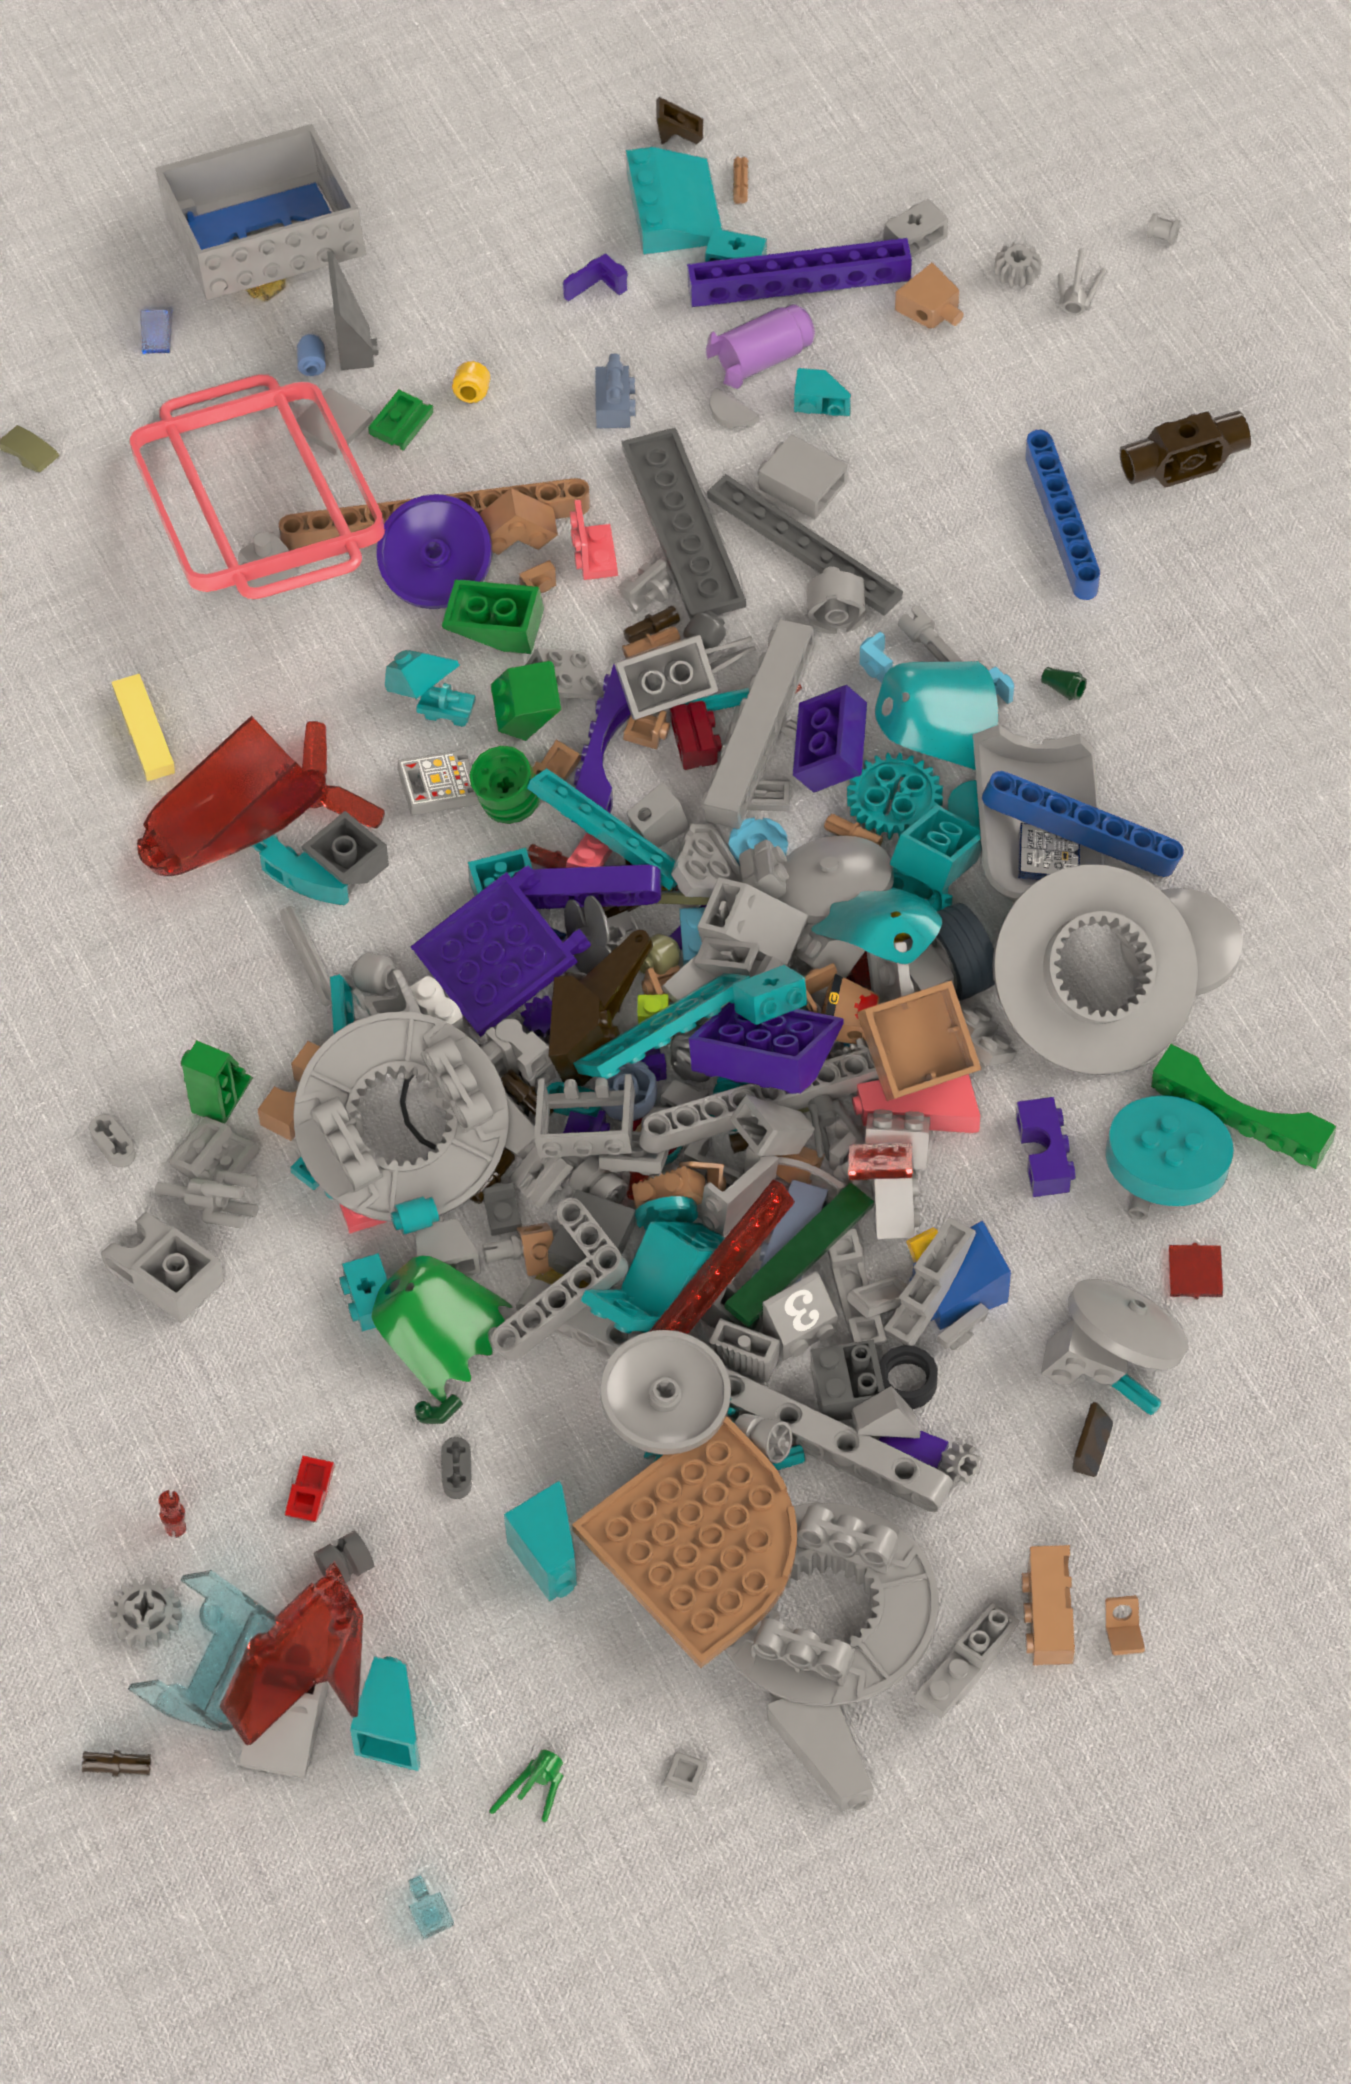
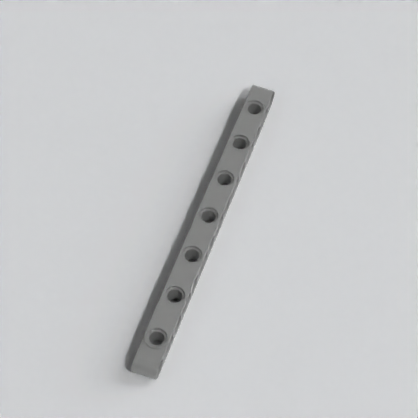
[516,1279,953,1512]

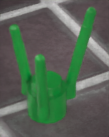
[489,1749,564,1822]

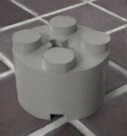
[806,567,866,634]

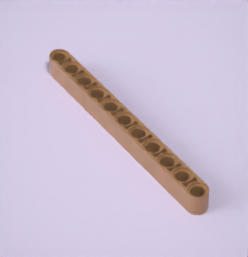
[279,478,590,551]

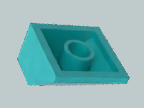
[385,650,460,699]

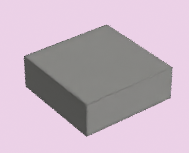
[664,1751,708,1796]

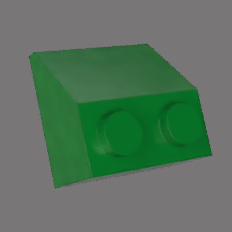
[490,661,561,741]

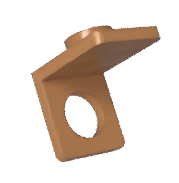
[805,963,837,1013]
[679,1161,726,1191]
[517,1223,556,1276]
[1105,1595,1145,1655]

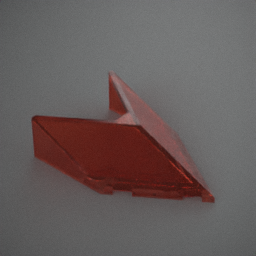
[219,1562,364,1746]

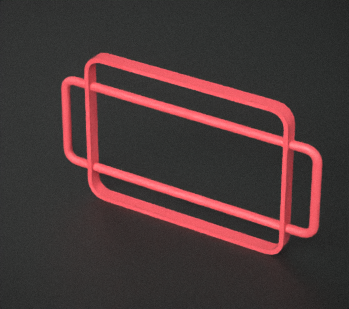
[130,374,385,599]

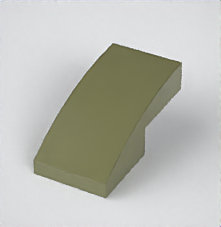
[0,425,59,473]

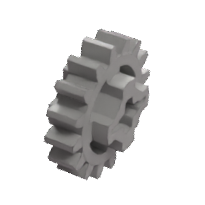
[109,1577,182,1649]

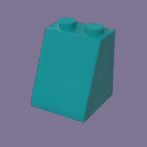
[504,1481,577,1602]
[350,1656,421,1771]

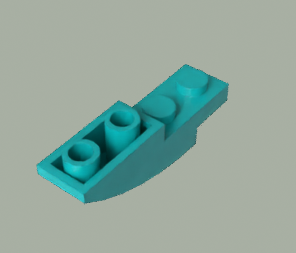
[248,822,349,905]

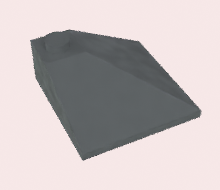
[327,251,379,371]

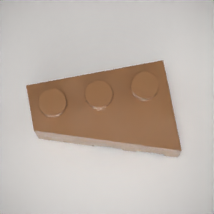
[1021,1545,1075,1665]

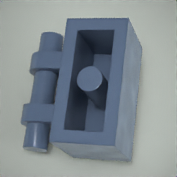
[595,353,636,429]

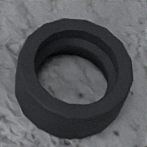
[879,1345,938,1410]

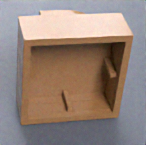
[857,980,982,1101]

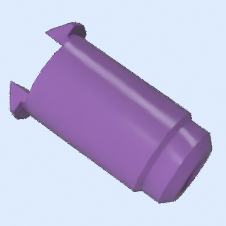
[706,304,815,389]

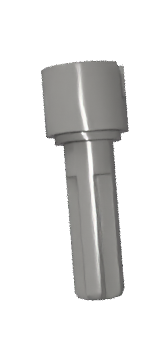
[898,606,962,662]

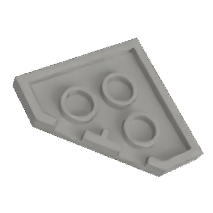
[671,824,742,897]

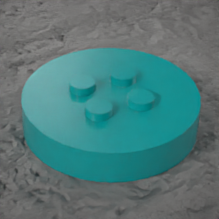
[1105,1096,1234,1206]

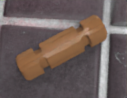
[733,156,748,204]

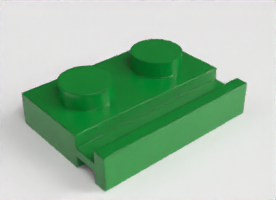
[368,389,434,451]

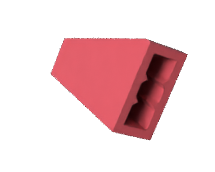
[852,1074,980,1133]

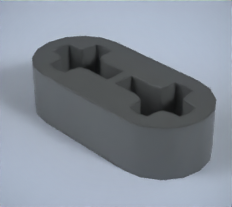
[441,1437,472,1499]

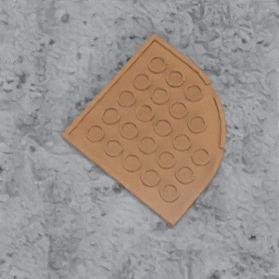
[572,1416,797,1668]

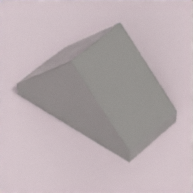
[694,937,760,977]
[851,1386,921,1438]

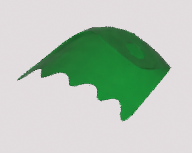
[371,1255,513,1403]

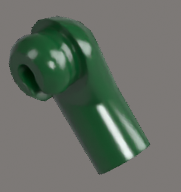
[414,1394,463,1424]

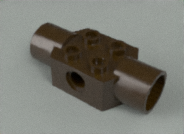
[1119,410,1251,488]

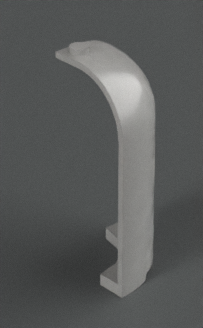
[973,725,1105,902]

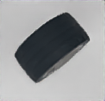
[931,903,995,1001]

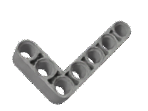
[492,1198,628,1360]

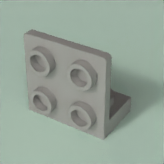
[525,648,604,701]

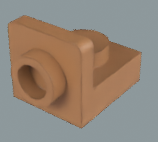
[519,560,556,593]

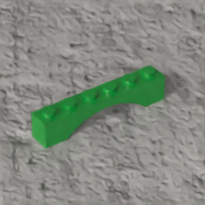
[1151,1044,1337,1169]

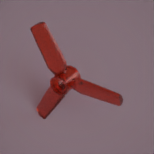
[240,721,385,829]

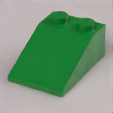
[442,580,544,654]

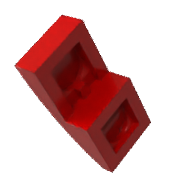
[284,1455,335,1523]

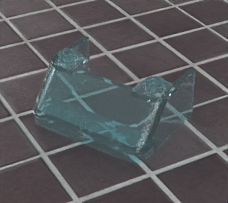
[128,1570,280,1732]

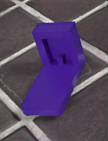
[563,253,628,301]

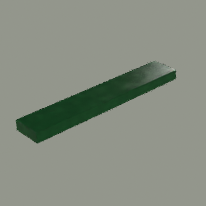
[724,1182,875,1327]

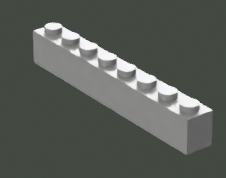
[701,619,815,829]

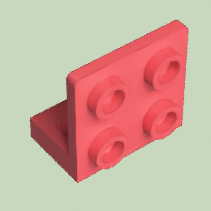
[570,500,618,580]

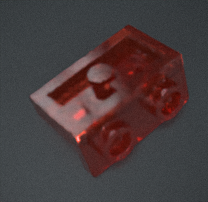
[848,1143,914,1180]

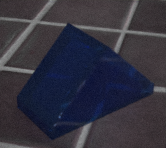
[140,306,173,354]

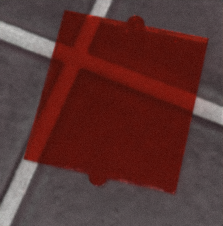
[1168,1242,1223,1300]

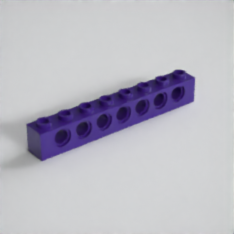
[687,238,912,307]

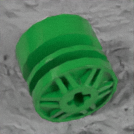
[469,746,540,824]

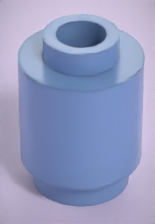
[297,334,326,376]

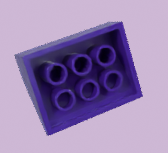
[689,1002,844,1094]

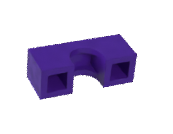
[1016,1097,1076,1197]

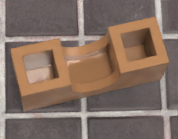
[258,1041,320,1141]

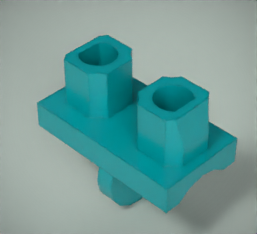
[416,683,476,727]

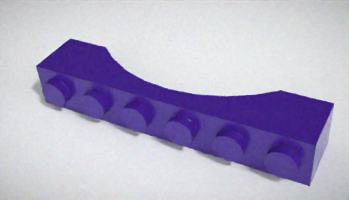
[571,664,631,823]

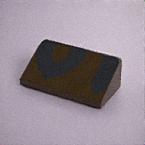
[1073,1402,1113,1477]

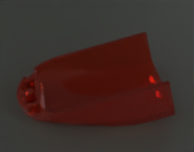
[137,715,325,876]

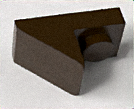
[656,96,703,145]

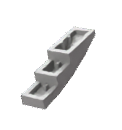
[884,1217,976,1346]

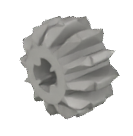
[994,242,1041,289]

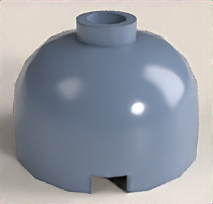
[596,1061,657,1122]

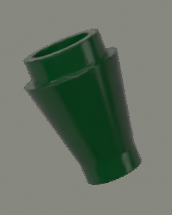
[1041,667,1087,700]

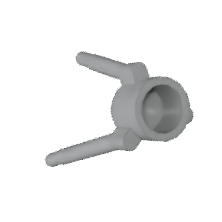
[1058,248,1106,315]

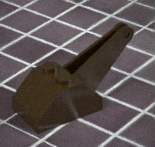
[548,929,653,1086]

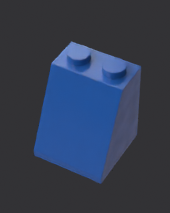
[910,1221,1011,1330]

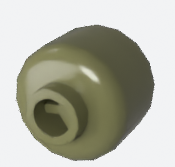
[639,934,680,975]

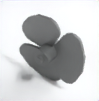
[564,895,611,974]

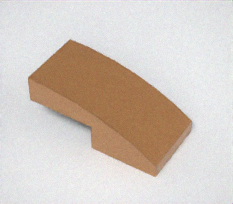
[532,739,581,781]

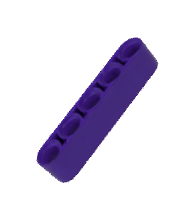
[513,865,661,909]

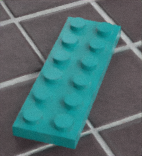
[574,973,750,1079]

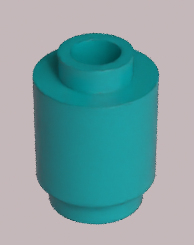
[390,1196,439,1235]

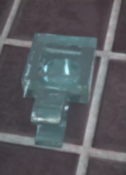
[408,1875,454,1940]

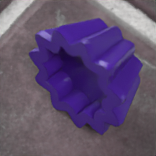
[520,996,552,1038]

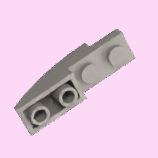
[914,1603,1020,1719]

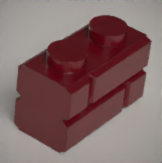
[670,700,722,770]

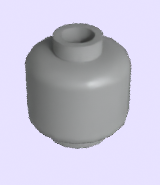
[351,953,398,995]

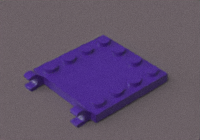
[410,865,591,1037]

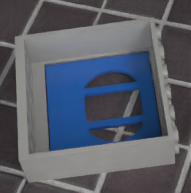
[155,124,366,300]

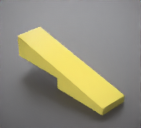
[111,674,175,782]

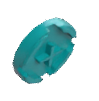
[635,1196,698,1230]

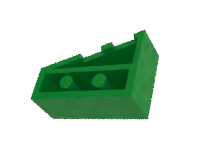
[181,1040,253,1124]

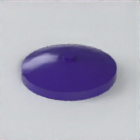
[376,494,492,609]

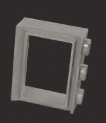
[534,1074,635,1158]

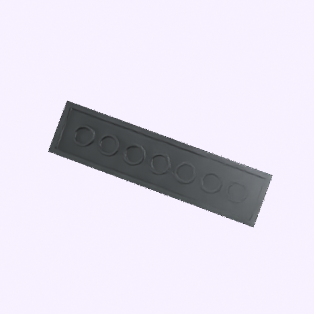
[622,427,746,620]

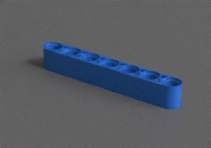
[1025,429,1100,600]
[982,771,1184,877]

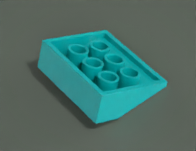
[626,147,722,255]

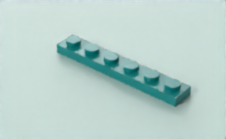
[527,768,677,891]

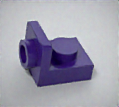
[563,1110,610,1133]

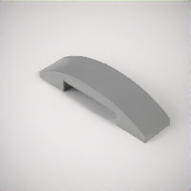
[828,1228,887,1345]

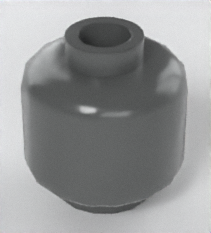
[683,610,726,654]

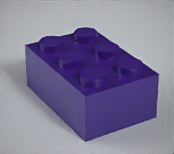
[792,684,867,793]

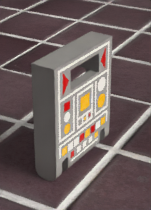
[397,750,480,816]

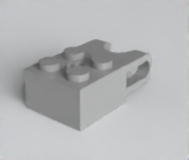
[101,1212,224,1322]

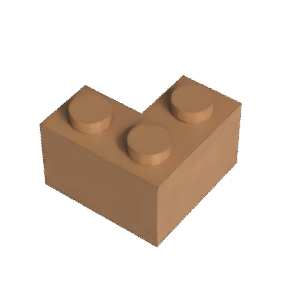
[479,488,558,555]

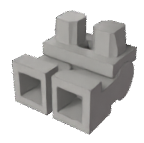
[480,1018,556,1092]

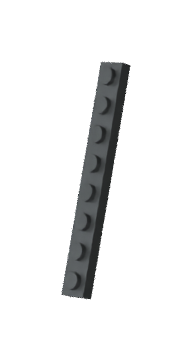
[707,474,903,616]

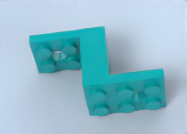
[581,1222,748,1334]

